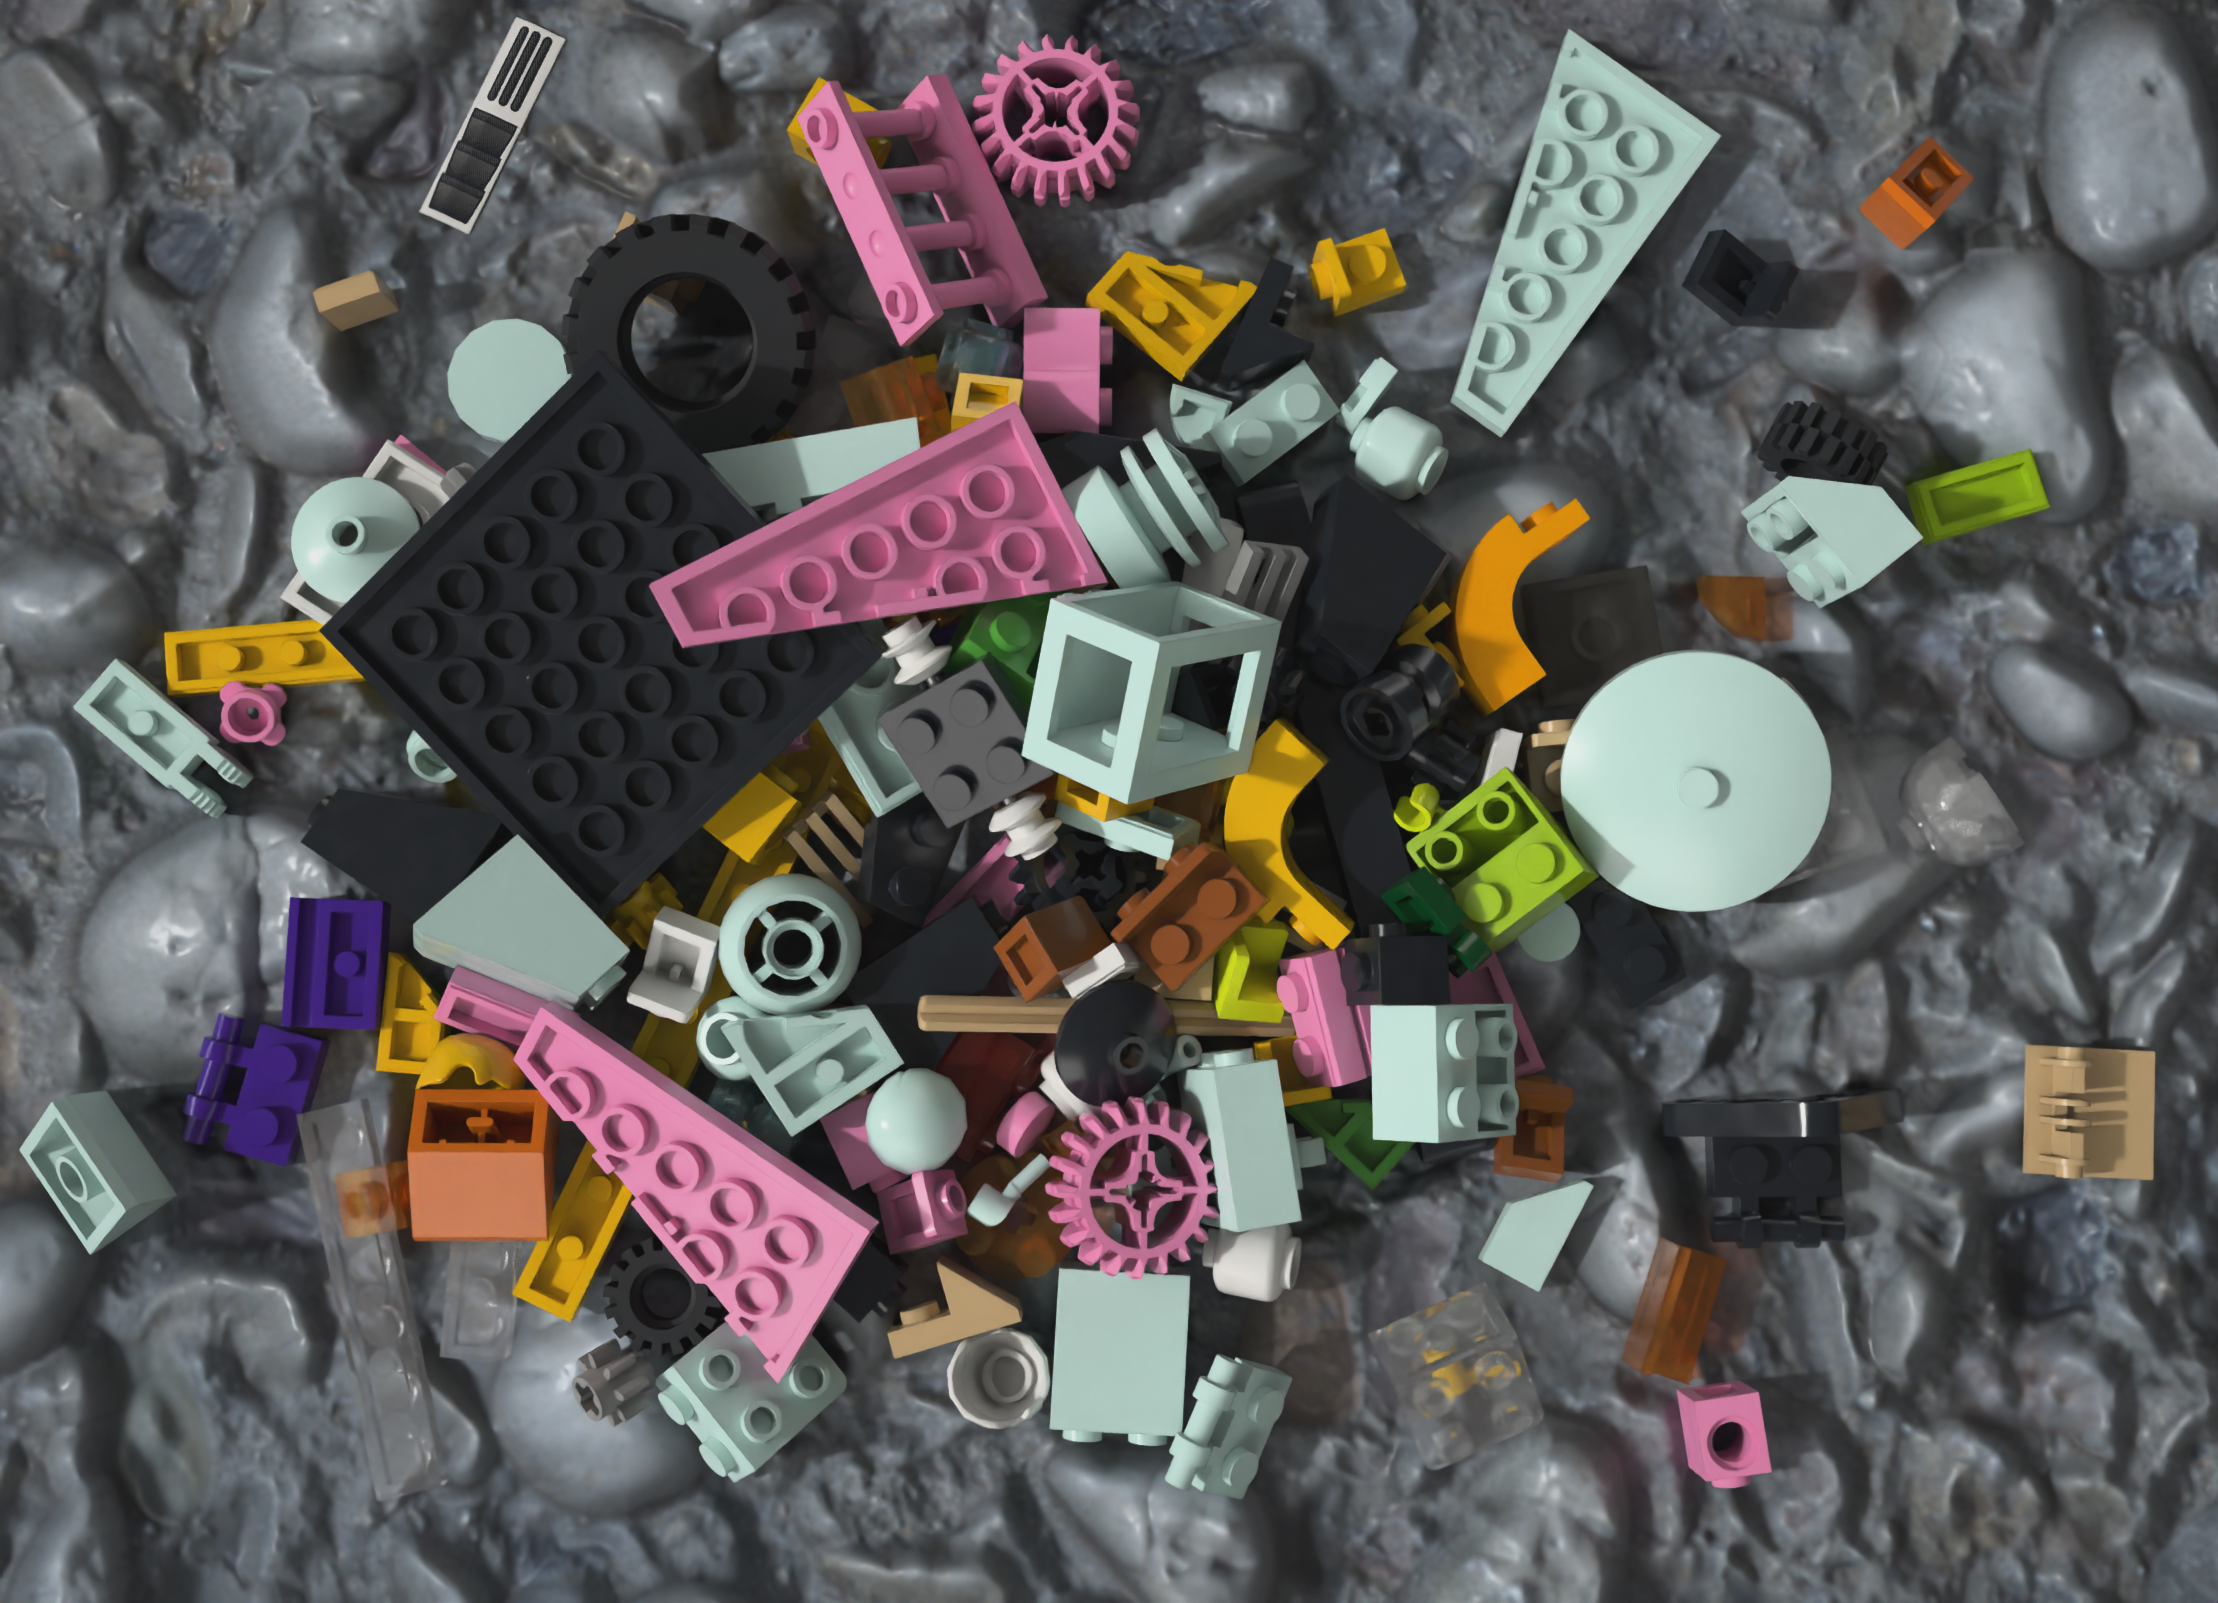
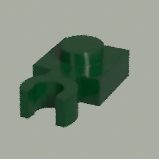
[1381,866,1492,978]

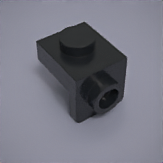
[1682,229,1799,326]

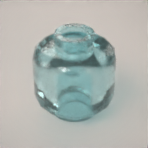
[935,317,1024,407]

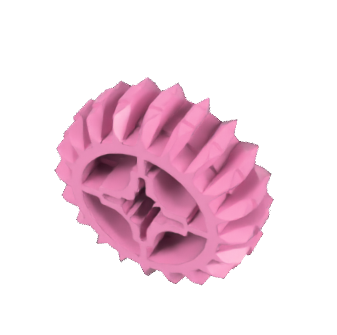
[972,34,1140,209]
[1045,1096,1220,1279]

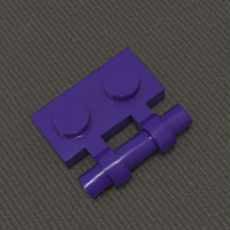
[182,1013,331,1166]

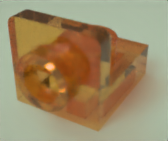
[335,1159,412,1238]

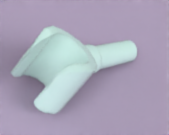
[967,1153,1050,1227]

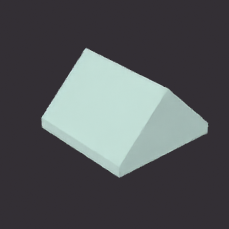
[19,1091,177,1255]

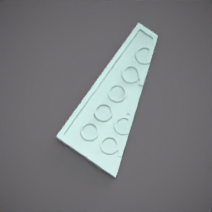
[1450,29,1721,438]

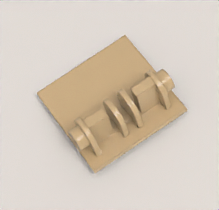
[2023,1044,2155,1180]

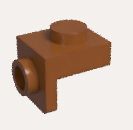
[1493,1075,1575,1183]

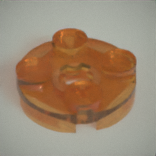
[956,1149,1072,1280]

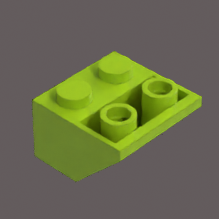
[1404,766,1600,953]

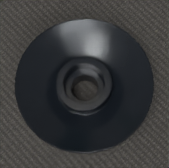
[1054,979,1177,1107]

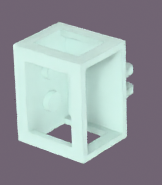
[1021,581,1282,805]

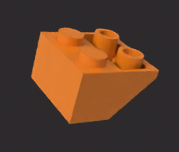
[407,1089,561,1241]

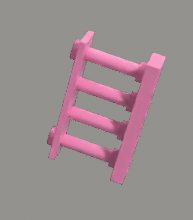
[797,74,1048,347]

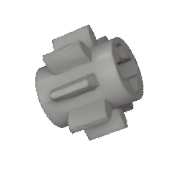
[572,1338,656,1427]

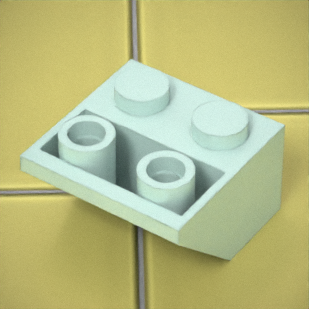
[1741,476,1923,608]
[1370,1003,1519,1143]

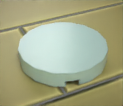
[447,318,574,444]

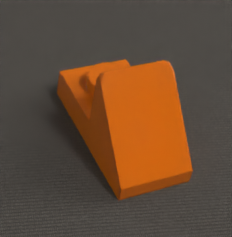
[1859,136,1975,249]

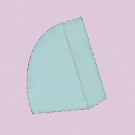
[1335,357,1398,435]
[1169,384,1232,451]

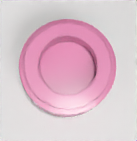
[996,1091,1055,1158]

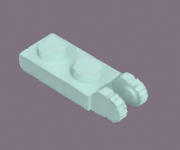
[73,658,254,818]

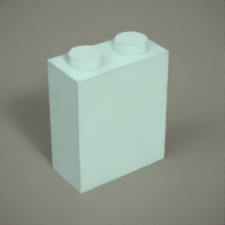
[1176,1048,1302,1232]
[1050,1260,1190,1446]

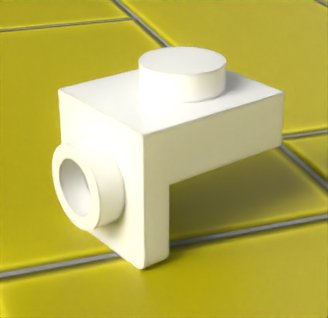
[627,905,721,1023]

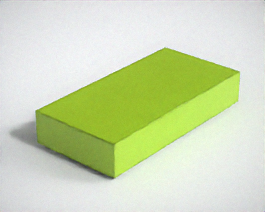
[1904,448,2050,546]

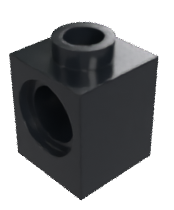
[833,1232,909,1323]

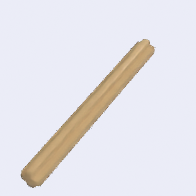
[917,995,1296,1037]

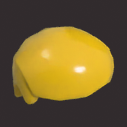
[415,1033,527,1090]

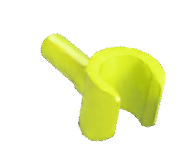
[1394,783,1447,832]

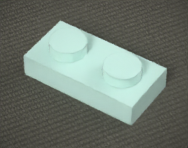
[1201,360,1340,487]

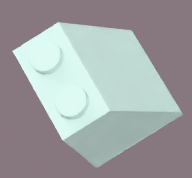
[413,834,630,1011]

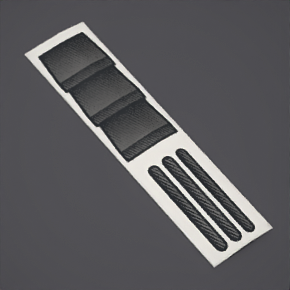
[419,17,566,234]

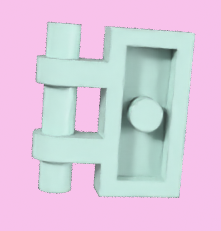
[1165,1354,1293,1499]

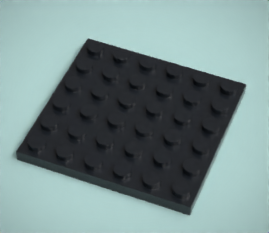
[319,350,884,920]

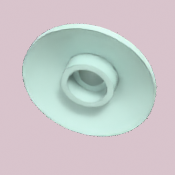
[291,477,421,604]

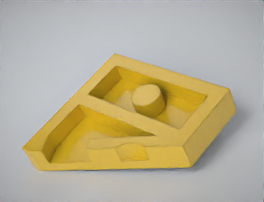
[1085,251,1257,382]

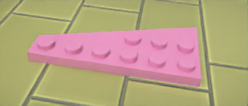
[649,401,1108,648]
[513,1000,879,1384]

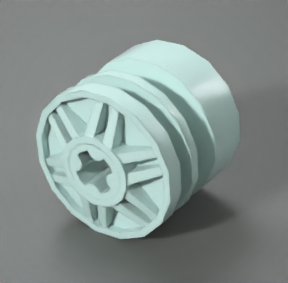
[1062,428,1229,589]

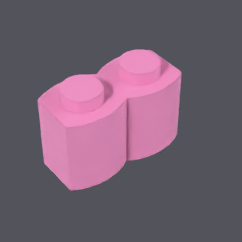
[1023,307,1113,443]

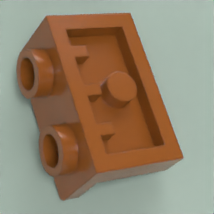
[1110,842,1271,991]

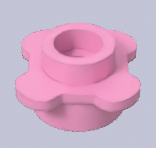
[220,681,287,746]

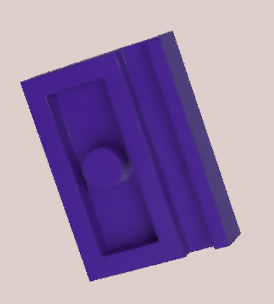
[281,897,391,1030]

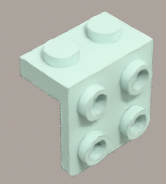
[655,1321,847,1483]

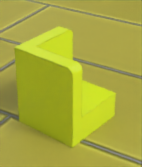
[1212,919,1289,1023]

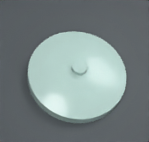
[1560,650,1831,912]

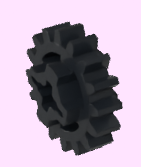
[1009,811,1150,940]

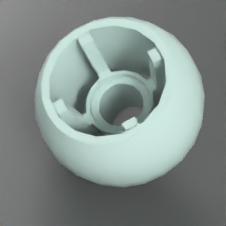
[718,874,862,1015]

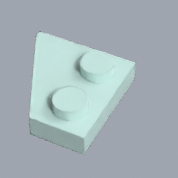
[721,1005,904,1137]

